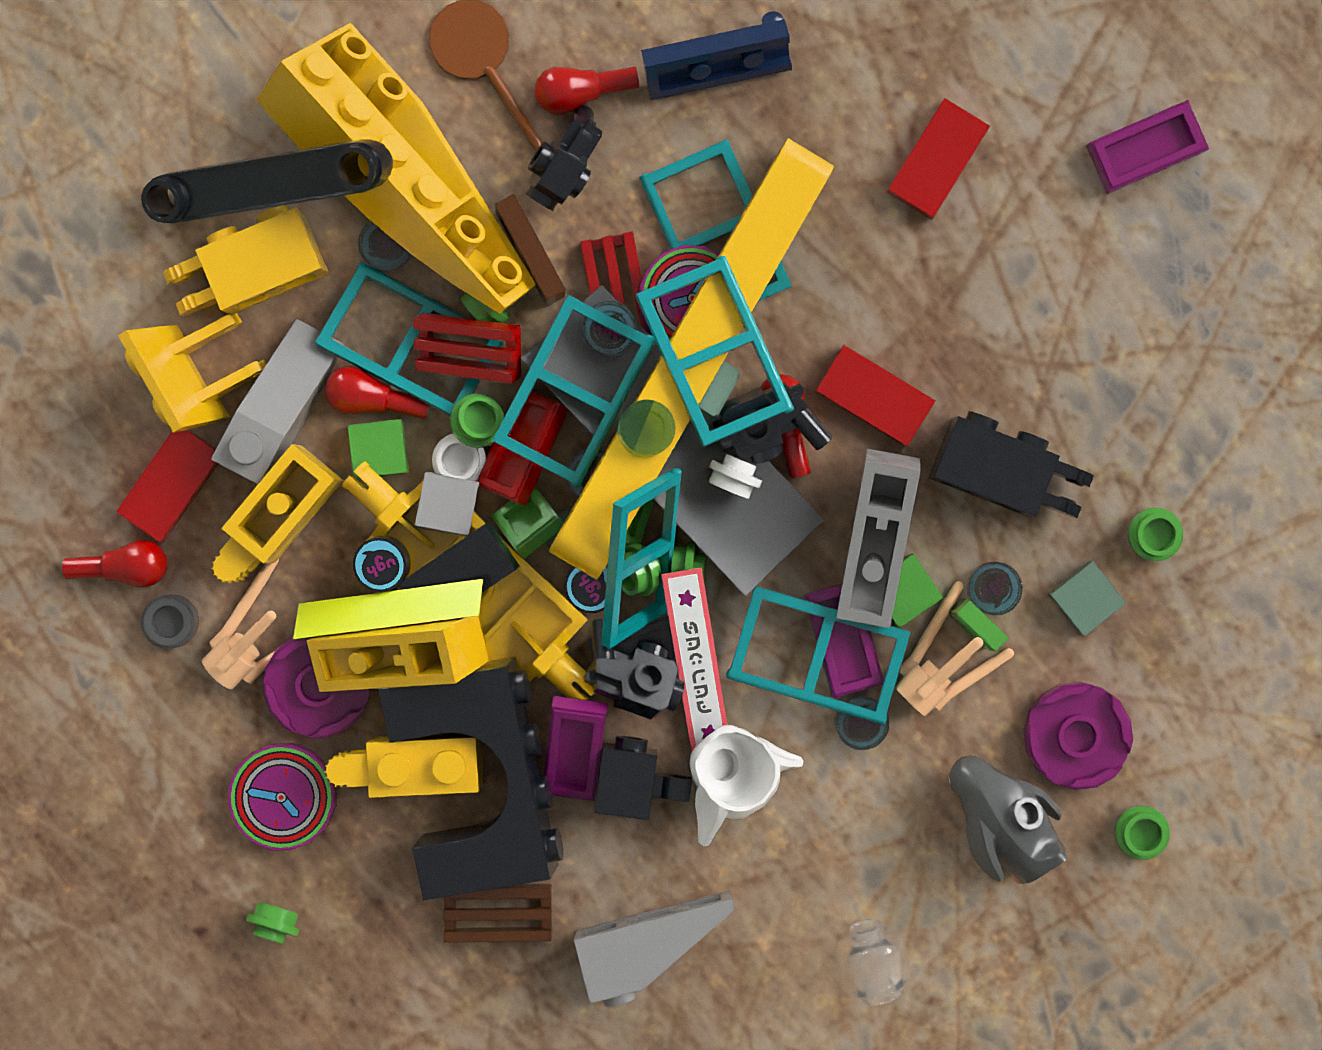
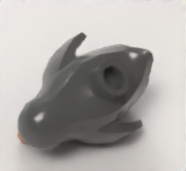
[948,755,1067,884]

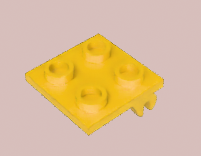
[118,313,267,433]

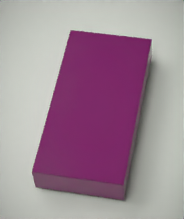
[1086,100,1209,194]
[804,584,884,698]
[544,696,608,801]

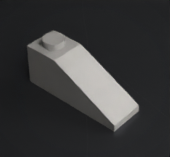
[211,319,346,484]
[836,449,921,628]
[574,890,735,1007]

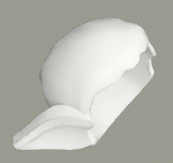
[689,725,803,846]

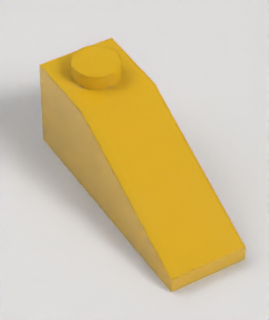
[307,616,489,692]

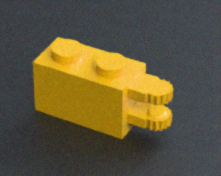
[162,205,329,316]
[211,444,344,583]
[324,733,484,798]

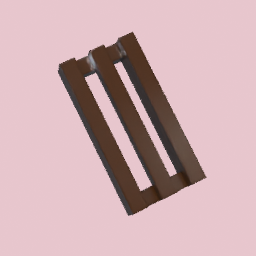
[495,194,566,307]
[443,884,552,943]

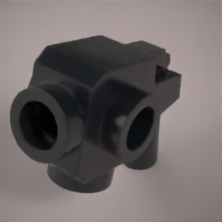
[526,105,602,211]
[712,383,832,464]
[583,619,685,720]

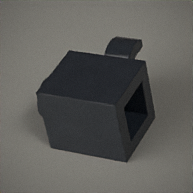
[595,736,692,820]

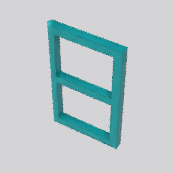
[639,139,792,301]
[635,256,794,447]
[315,262,505,416]
[492,295,655,487]
[601,468,682,649]
[726,586,911,725]

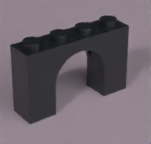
[378,657,564,901]

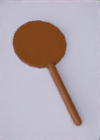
[430,0,543,151]

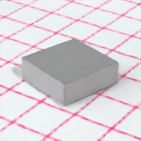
[415,472,479,537]

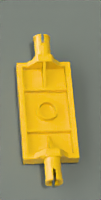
[341,461,594,700]

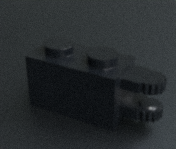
[928,411,1094,518]

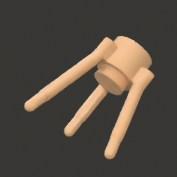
[202,559,279,689]
[895,581,1014,716]

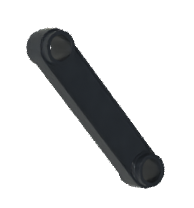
[141,139,393,223]

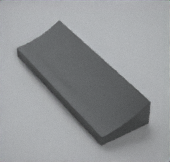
[521,285,824,596]

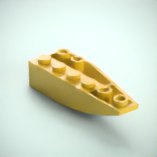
[256,23,536,314]

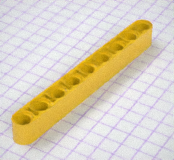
[548,138,834,580]

